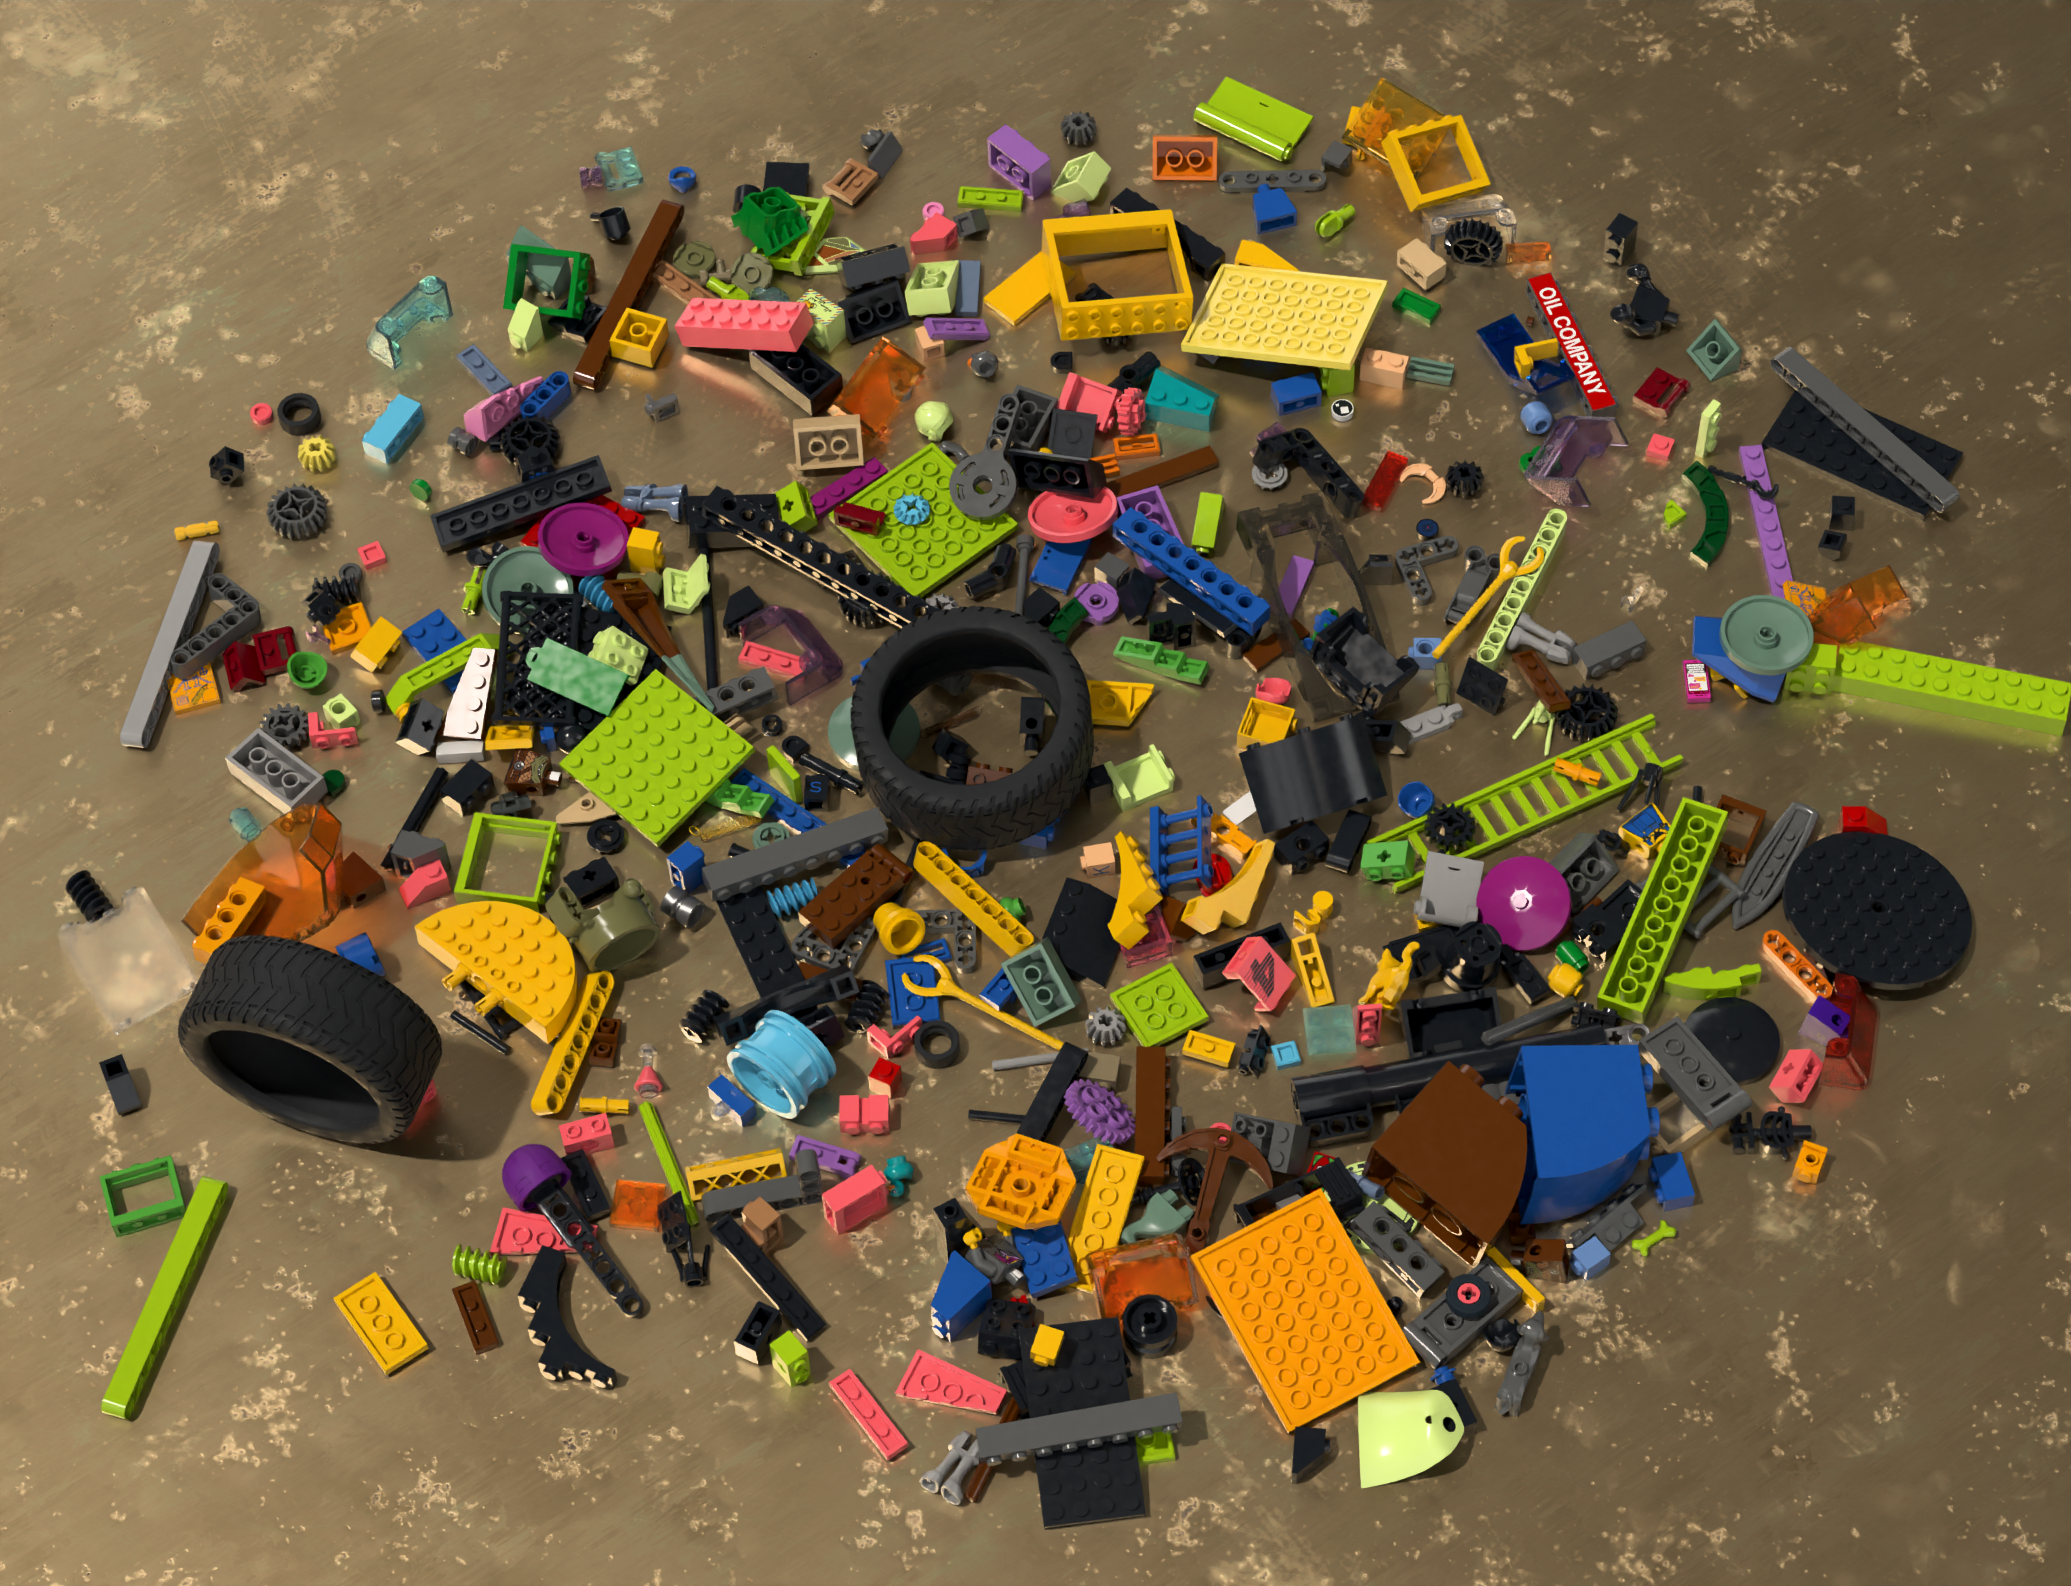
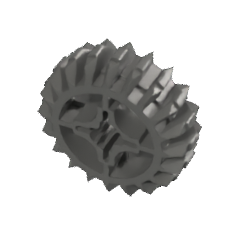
[266,483,328,539]

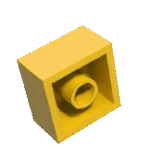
[609,308,669,368]

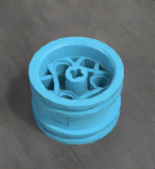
[727,1010,837,1119]

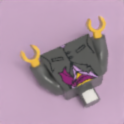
[963,1221,1025,1287]

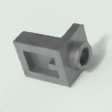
[644,393,680,423]

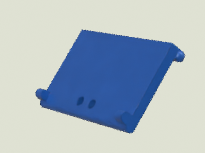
[1029,538,1091,595]

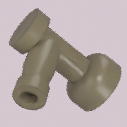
[699,259,731,287]

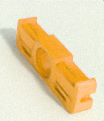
[1190,807,1257,859]

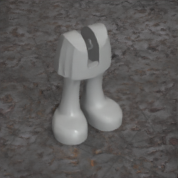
[1506,612,1577,664]
[919,1430,981,1505]

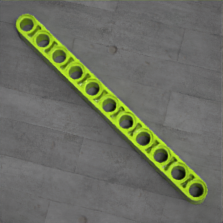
[101,1176,228,1419]

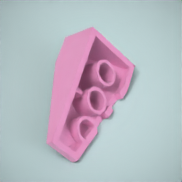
[464,376,544,442]

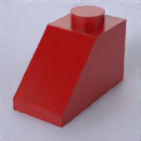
[1838,806,1888,835]

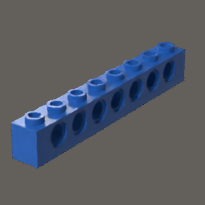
[1113,507,1270,636]

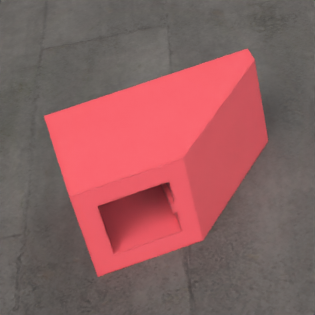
[910,212,958,255]

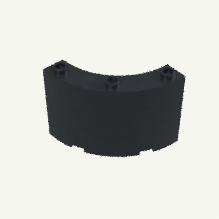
[1239,713,1388,834]

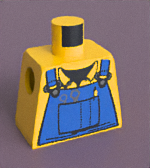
[1618,803,1671,859]

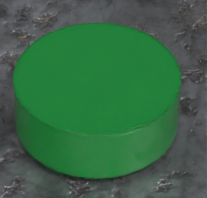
[409,479,432,501]

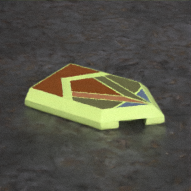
[805,237,866,275]

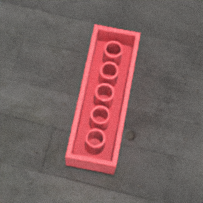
[675,298,814,352]

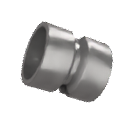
[660,886,705,929]

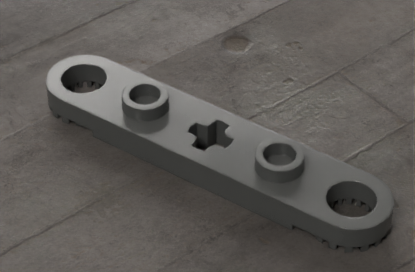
[1219,170,1326,193]

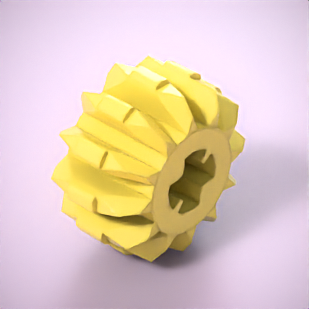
[298,435,336,472]

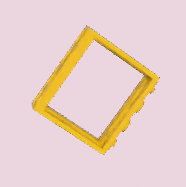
[1381,115,1491,213]

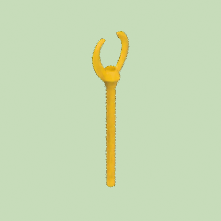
[1432,536,1544,659]
[902,954,1064,1051]

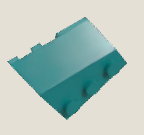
[1145,365,1220,432]

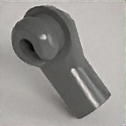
[938,440,969,462]

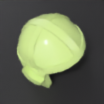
[915,401,953,442]

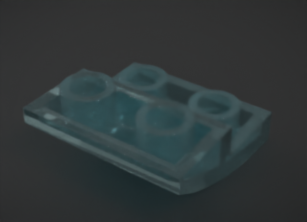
[1302,1005,1356,1055]

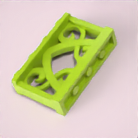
[751,192,835,276]

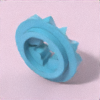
[894,493,930,525]

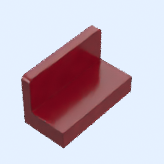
[834,502,886,536]
[222,641,266,692]

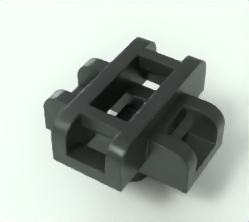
[490,790,532,817]

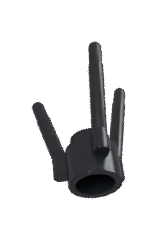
[1617,763,1663,811]
[671,1223,710,1287]

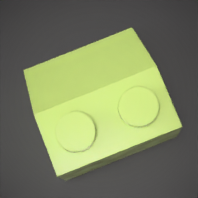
[1050,151,1111,204]

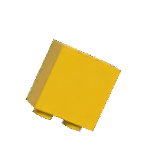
[1237,697,1298,749]

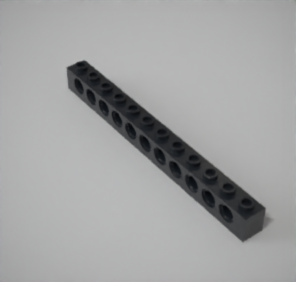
[702,486,942,629]

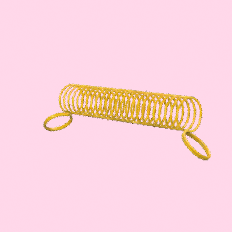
[689,815,761,841]

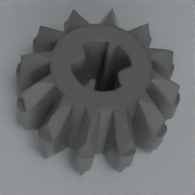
[1061,110,1097,146]

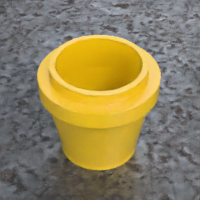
[873,903,926,955]

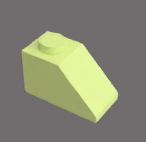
[508,298,543,352]

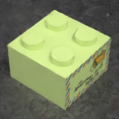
[796,288,846,353]

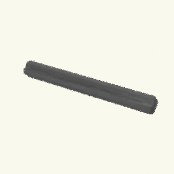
[1481,996,1578,1046]

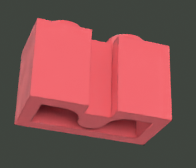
[839,1095,890,1135]

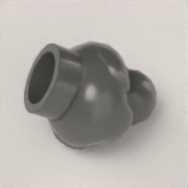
[967,351,999,377]

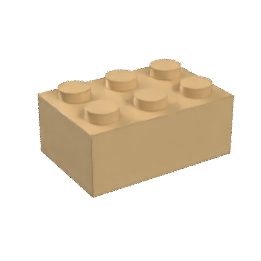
[793,414,864,470]

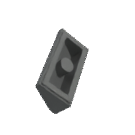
[867,131,903,179]

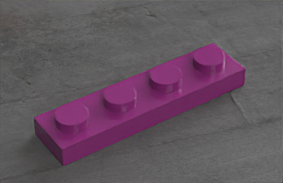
[811,457,888,521]

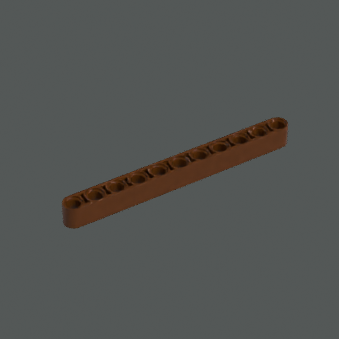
[573,200,685,390]

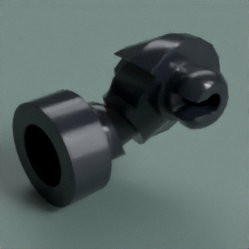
[466,541,509,568]

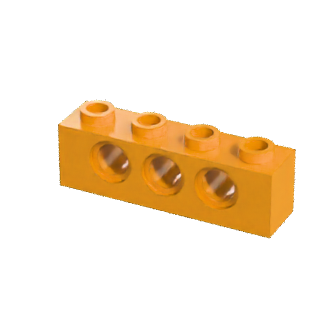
[192,877,267,964]

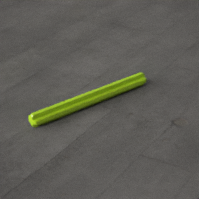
[638,1101,699,1226]

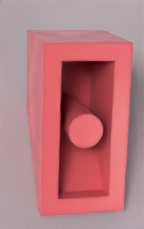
[399,859,452,909]

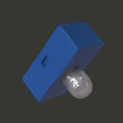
[707,1074,756,1128]

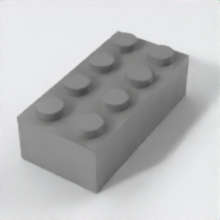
[225,728,328,822]

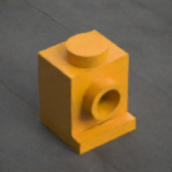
[1792,1140,1828,1184]

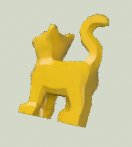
[1358,942,1420,1011]

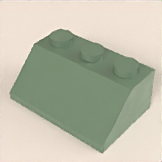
[506,225,572,300]
[1001,937,1082,1027]

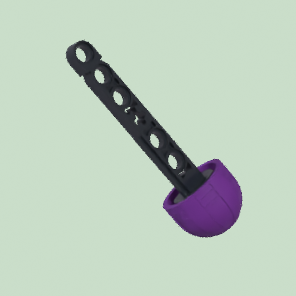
[502,1144,644,1318]

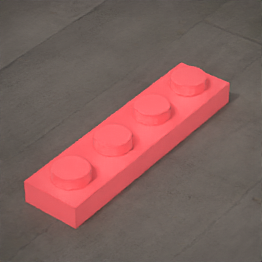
[829,1369,908,1461]

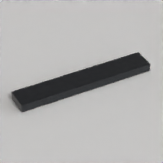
[709,1213,826,1342]

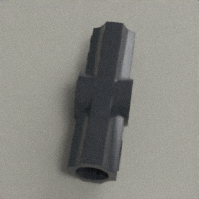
[1107,351,1161,394]

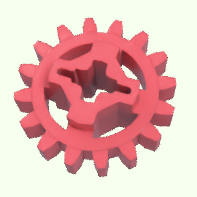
[1116,387,1146,436]

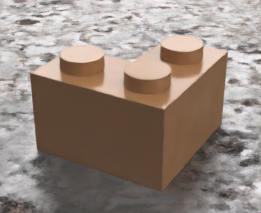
[740,1196,784,1254]

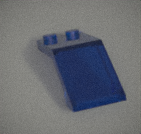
[1475,313,1576,396]

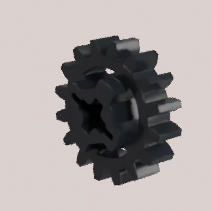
[1424,803,1476,851]

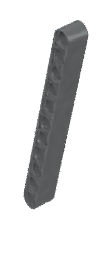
[1770,347,1960,513]

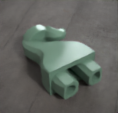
[1120,1189,1194,1261]

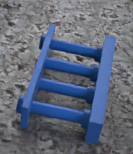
[1150,795,1214,896]

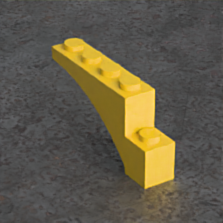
[1107,831,1163,950]
[1181,839,1275,934]

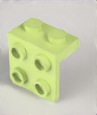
[663,554,710,615]
[588,626,648,686]

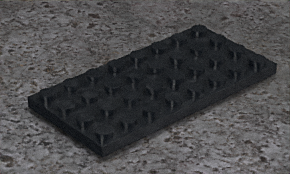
[1761,390,1963,521]
[1018,1317,1146,1529]

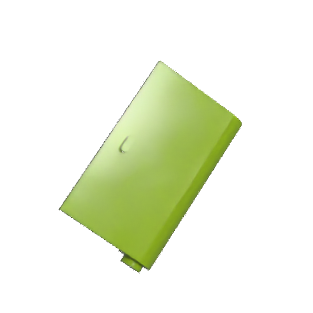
[1193,76,1314,162]

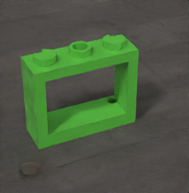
[99,1155,187,1237]

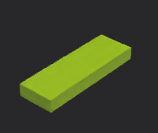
[957,186,1024,212]

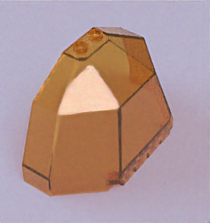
[181,802,344,942]

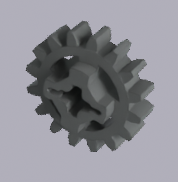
[259,703,309,750]

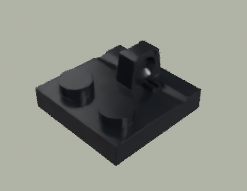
[1048,408,1098,459]

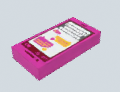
[1682,660,1711,703]

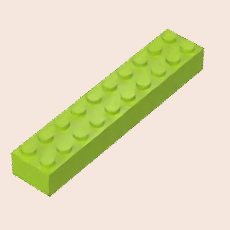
[1831,638,2071,736]
[1597,797,1728,1024]

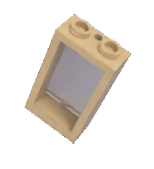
[1649,1086,1712,1157]

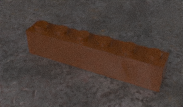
[1135,1046,1170,1188]

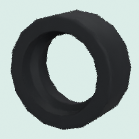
[277,393,321,436]
[914,1020,960,1068]

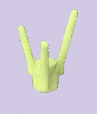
[1512,700,1556,756]

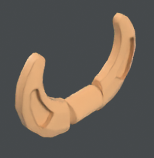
[1400,463,1446,505]

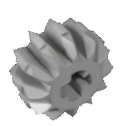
[1085,1005,1126,1048]

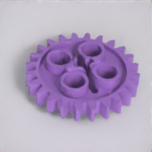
[1064,1079,1135,1145]

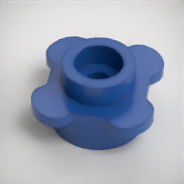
[1430,1366,1456,1386]

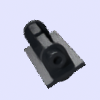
[1237,1025,1271,1079]

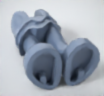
[621,484,688,522]

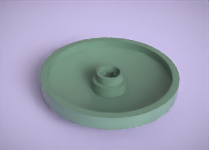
[482,546,573,635]
[1719,595,1814,676]
[828,696,920,771]

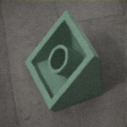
[1686,319,1742,381]

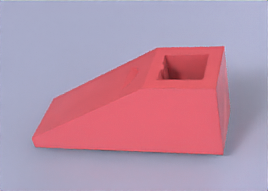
[1352,1003,1382,1046]

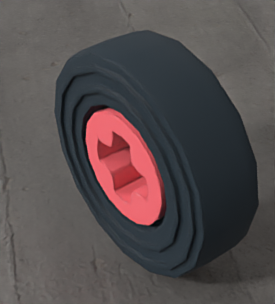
[1446,1274,1491,1319]

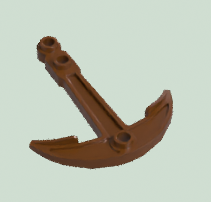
[1156,1128,1273,1269]

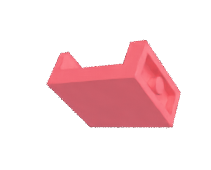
[1056,372,1123,434]

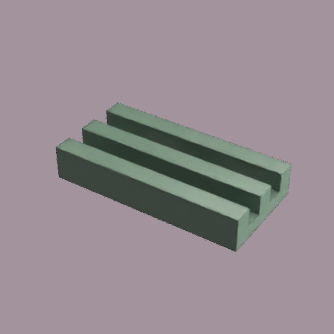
[1406,356,1455,386]

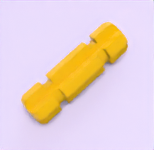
[175,520,219,540]

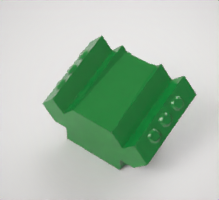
[731,186,809,257]

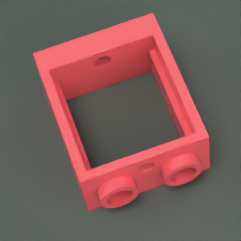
[822,1164,888,1235]

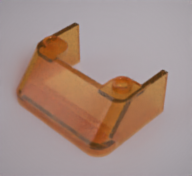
[1807,565,1907,646]

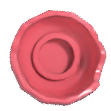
[1255,678,1292,705]

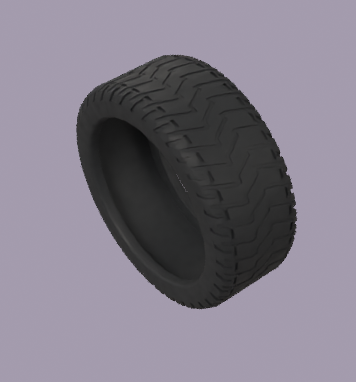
[850,606,1094,851]
[178,935,442,1144]

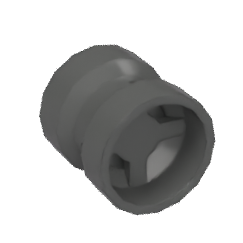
[447,427,479,456]

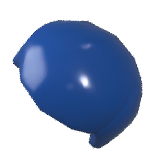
[1398,781,1436,819]

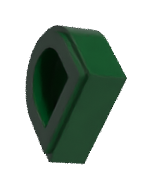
[322,769,346,797]

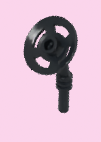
[1131,1158,1205,1206]

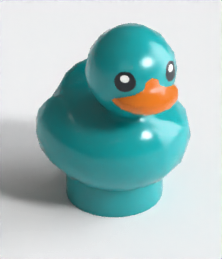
[884,1155,914,1197]

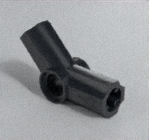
[963,543,1017,599]

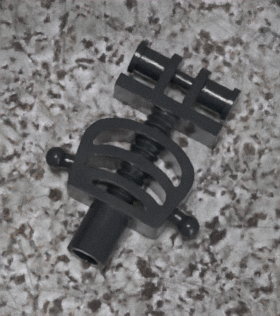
[1729,1106,1812,1160]

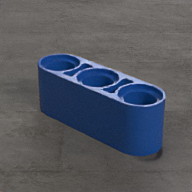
[520,371,571,419]

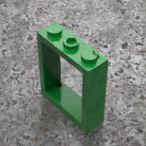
[503,244,591,319]

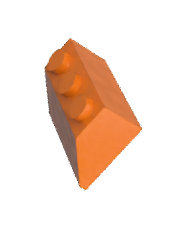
[1152,135,1217,180]

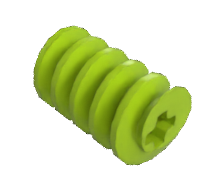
[452,1243,507,1285]

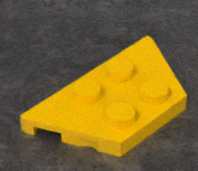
[1087,680,1154,726]

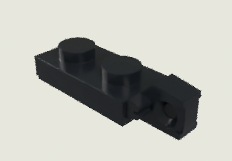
[1500,943,1551,1005]

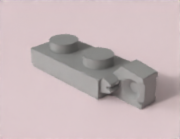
[1400,703,1463,745]

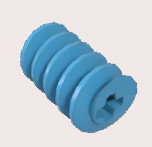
[578,575,619,614]
[767,877,818,918]

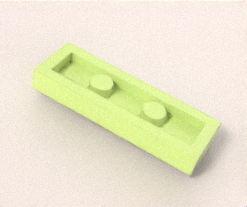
[1695,399,1722,458]

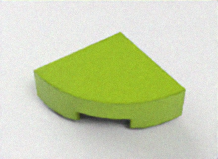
[1663,499,1687,529]

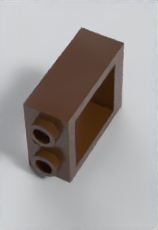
[1715,794,1767,867]

